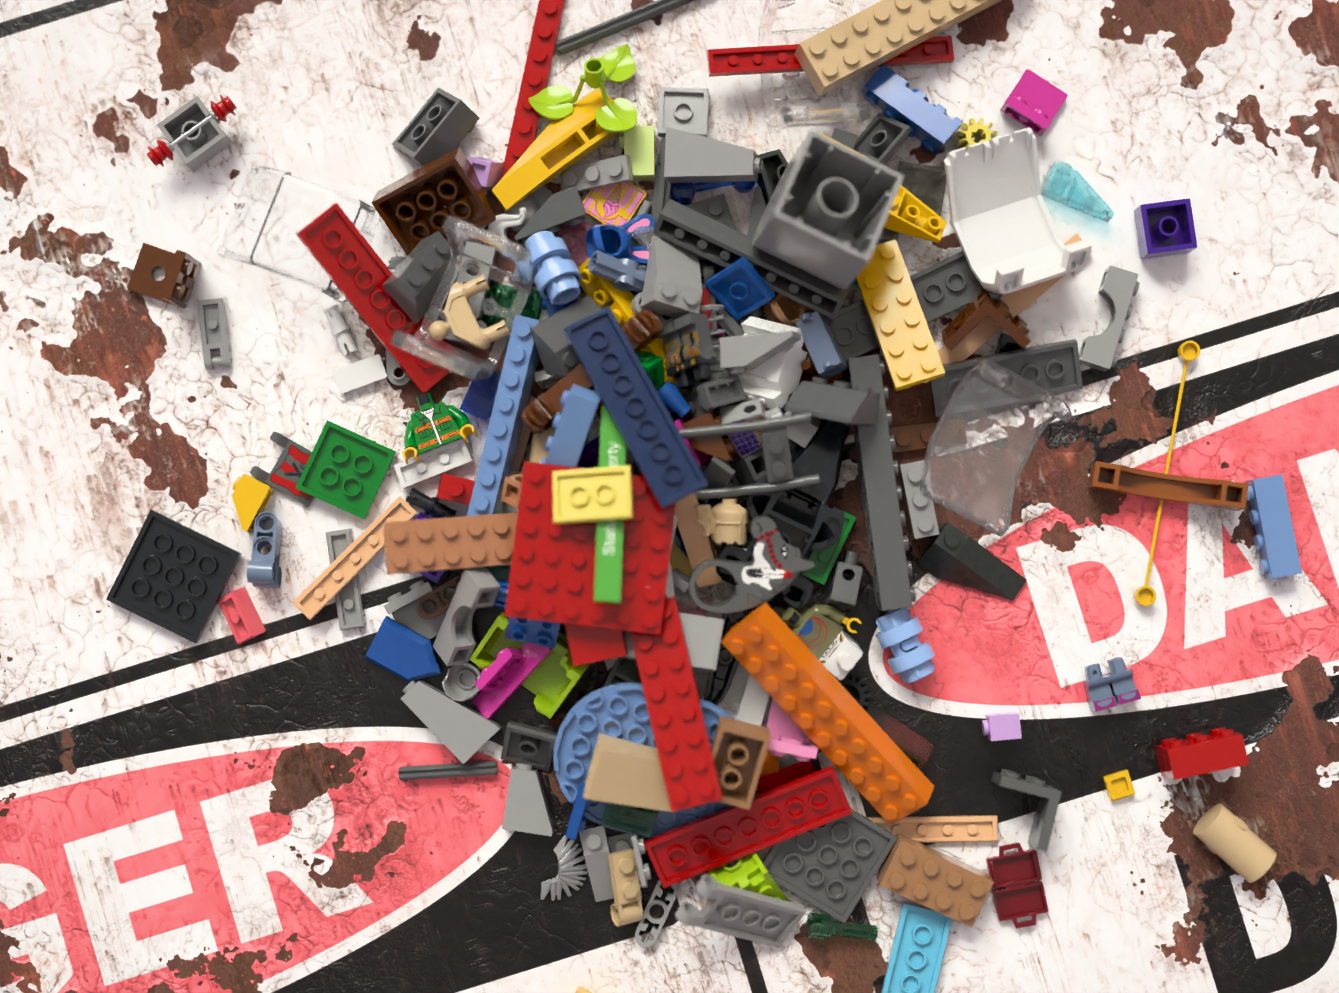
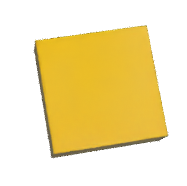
[1102,769,1135,802]

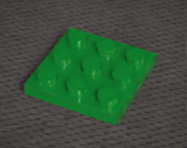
[295,420,396,520]

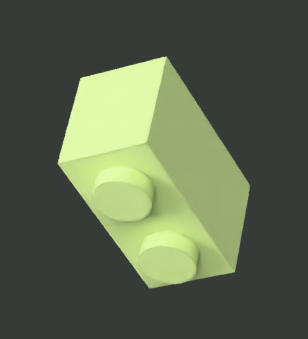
[619,126,655,181]

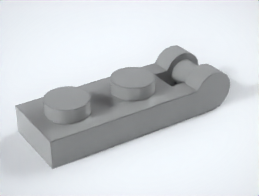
[197,298,232,370]

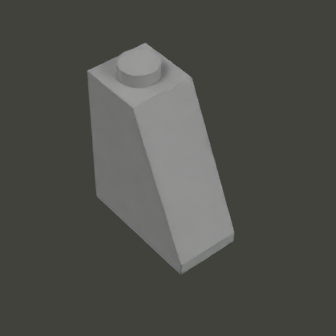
[502,763,554,837]

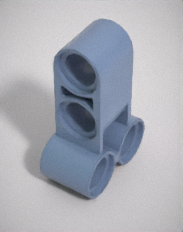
[247,511,282,588]

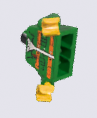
[402,393,479,465]

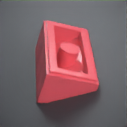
[218,587,266,645]

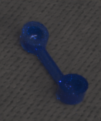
[671,181,756,206]

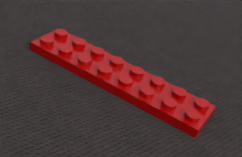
[295,202,461,394]
[630,596,723,812]
[644,765,852,888]

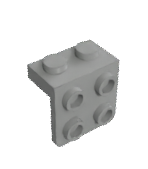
[384,580,447,639]

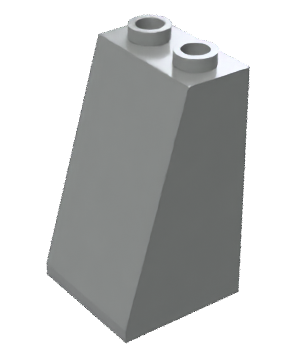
[618,613,724,675]

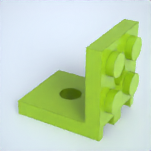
[708,852,789,902]

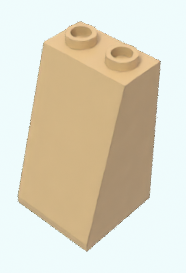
[583,733,671,812]

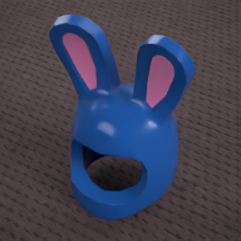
[586,213,655,266]

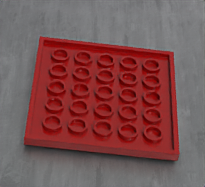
[505,461,676,635]

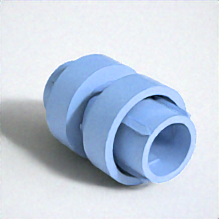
[523,231,582,305]
[876,608,935,683]

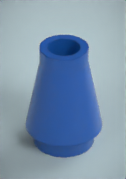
[657,381,691,418]

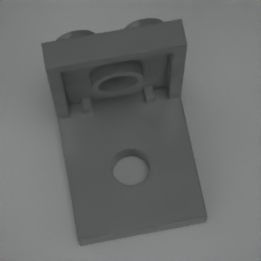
[991,769,1062,851]

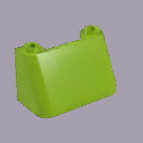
[469,610,591,719]

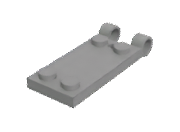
[675,875,806,948]

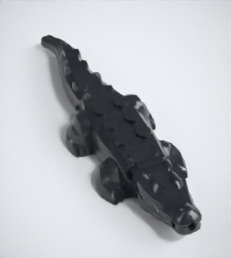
[703,419,850,706]

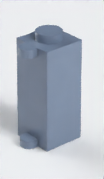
[795,311,848,379]

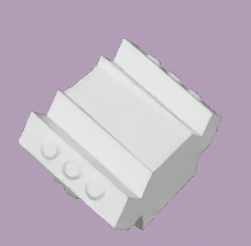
[729,316,807,409]

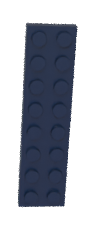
[563,306,708,510]

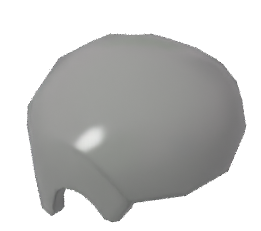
[442,663,481,702]

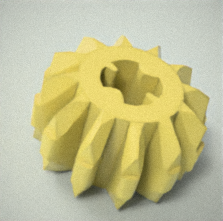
[956,117,998,152]

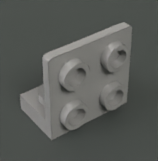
[608,832,651,888]

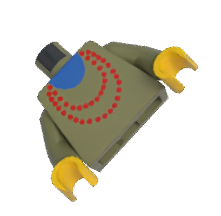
[782,604,862,660]

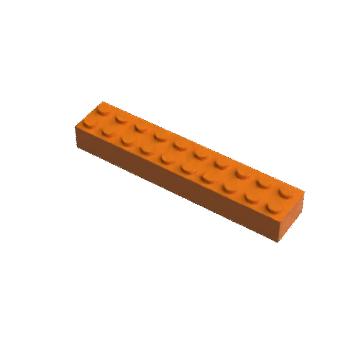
[721,602,934,825]

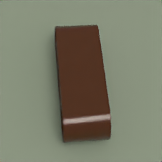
[417,573,463,620]

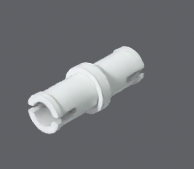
[323,305,359,356]

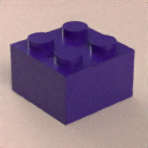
[1133,198,1198,259]

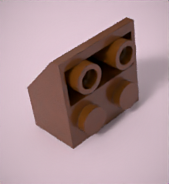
[682,412,738,461]

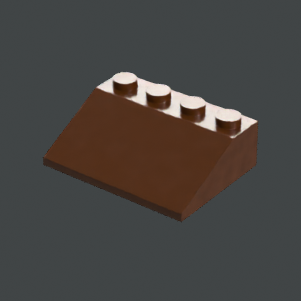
[371,147,496,256]

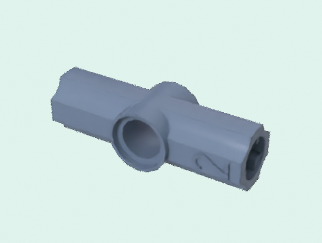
[587,250,646,293]

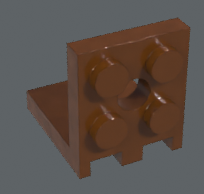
[127,243,201,309]
[942,289,1031,351]

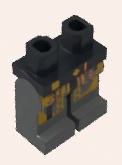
[658,313,717,389]

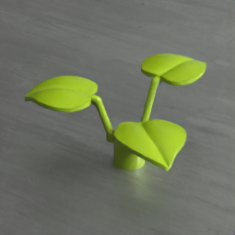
[529,44,637,132]

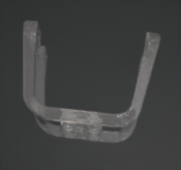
[758,0,870,133]
[391,216,534,380]

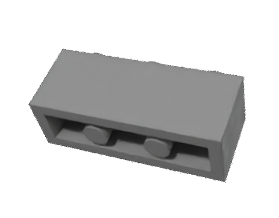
[898,460,939,540]

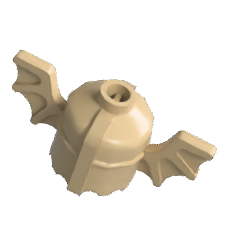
[694,498,752,545]

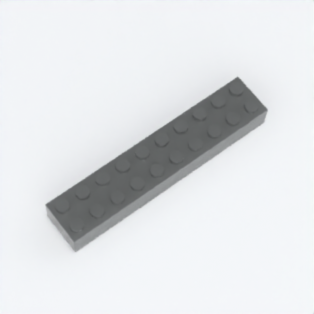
[845,355,916,611]

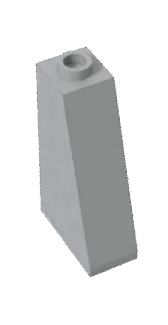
[664,127,762,183]
[400,680,502,764]

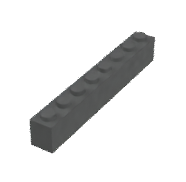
[653,199,851,320]

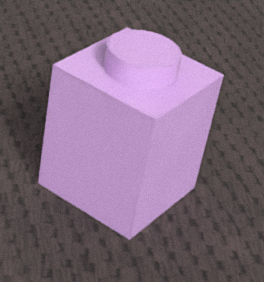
[982,712,1022,741]

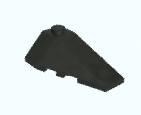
[916,522,1027,600]

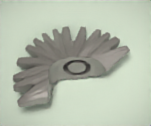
[540,835,588,901]

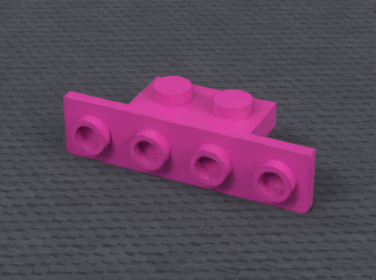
[472,642,552,719]

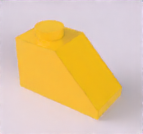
[232,473,275,533]

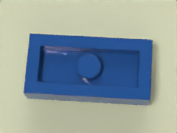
[566,782,592,840]

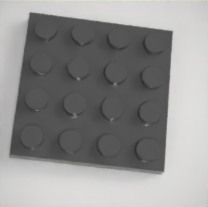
[762,808,898,924]

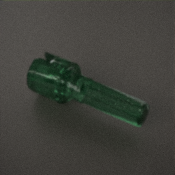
[806,912,878,941]

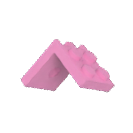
[766,698,818,762]

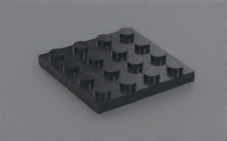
[106,510,242,643]

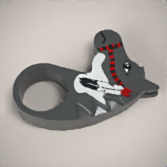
[689,515,815,613]

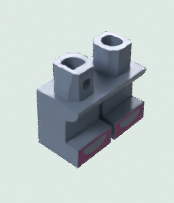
[1083,657,1142,712]

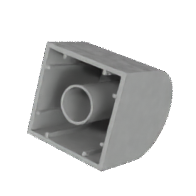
[751,129,904,290]

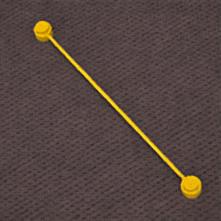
[1134,341,1200,606]

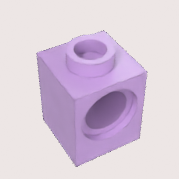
[468,156,504,187]

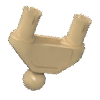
[429,274,510,350]

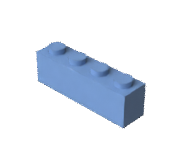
[540,384,601,468]
[1246,474,1302,579]

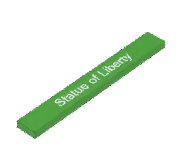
[594,401,626,603]

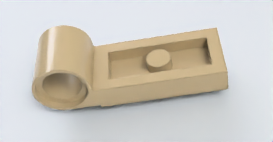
[608,848,643,927]

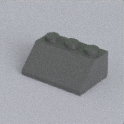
[392,87,480,168]
[382,231,457,323]
[529,296,602,376]
[784,377,881,424]

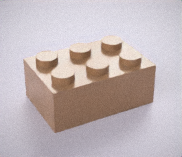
[711,715,770,810]

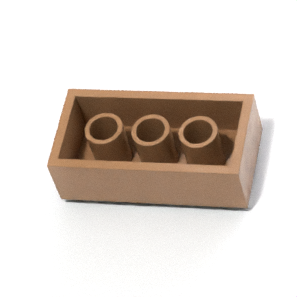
[877,833,994,927]

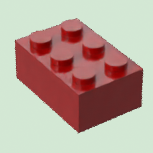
[1155,727,1249,780]

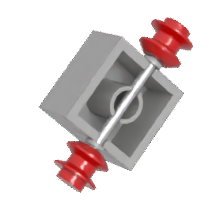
[147,94,237,171]

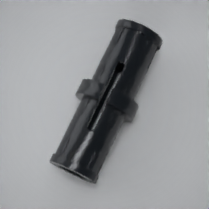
[406,487,457,518]

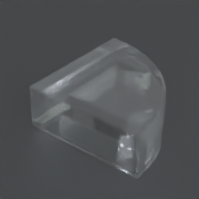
[631,226,663,252]

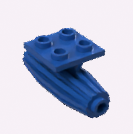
[493,579,565,648]

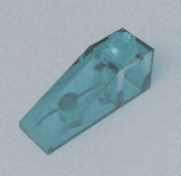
[1041,161,1115,222]

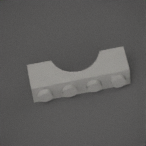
[1079,265,1140,372]
[433,567,501,666]

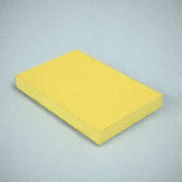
[553,466,633,524]

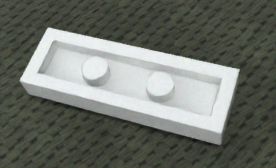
[393,438,473,489]

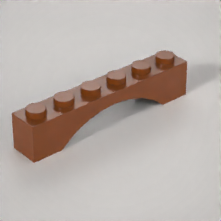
[1088,461,1249,511]

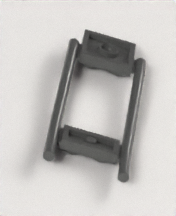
[625,412,820,500]

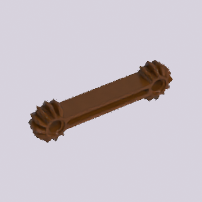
[522,309,663,434]

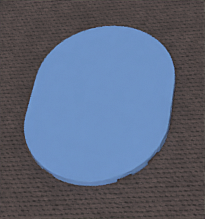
[553,683,734,839]

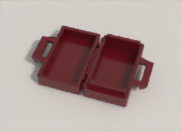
[986,842,1049,929]

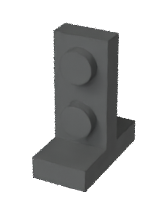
[684,376,747,422]

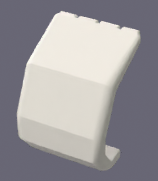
[944,127,1092,294]

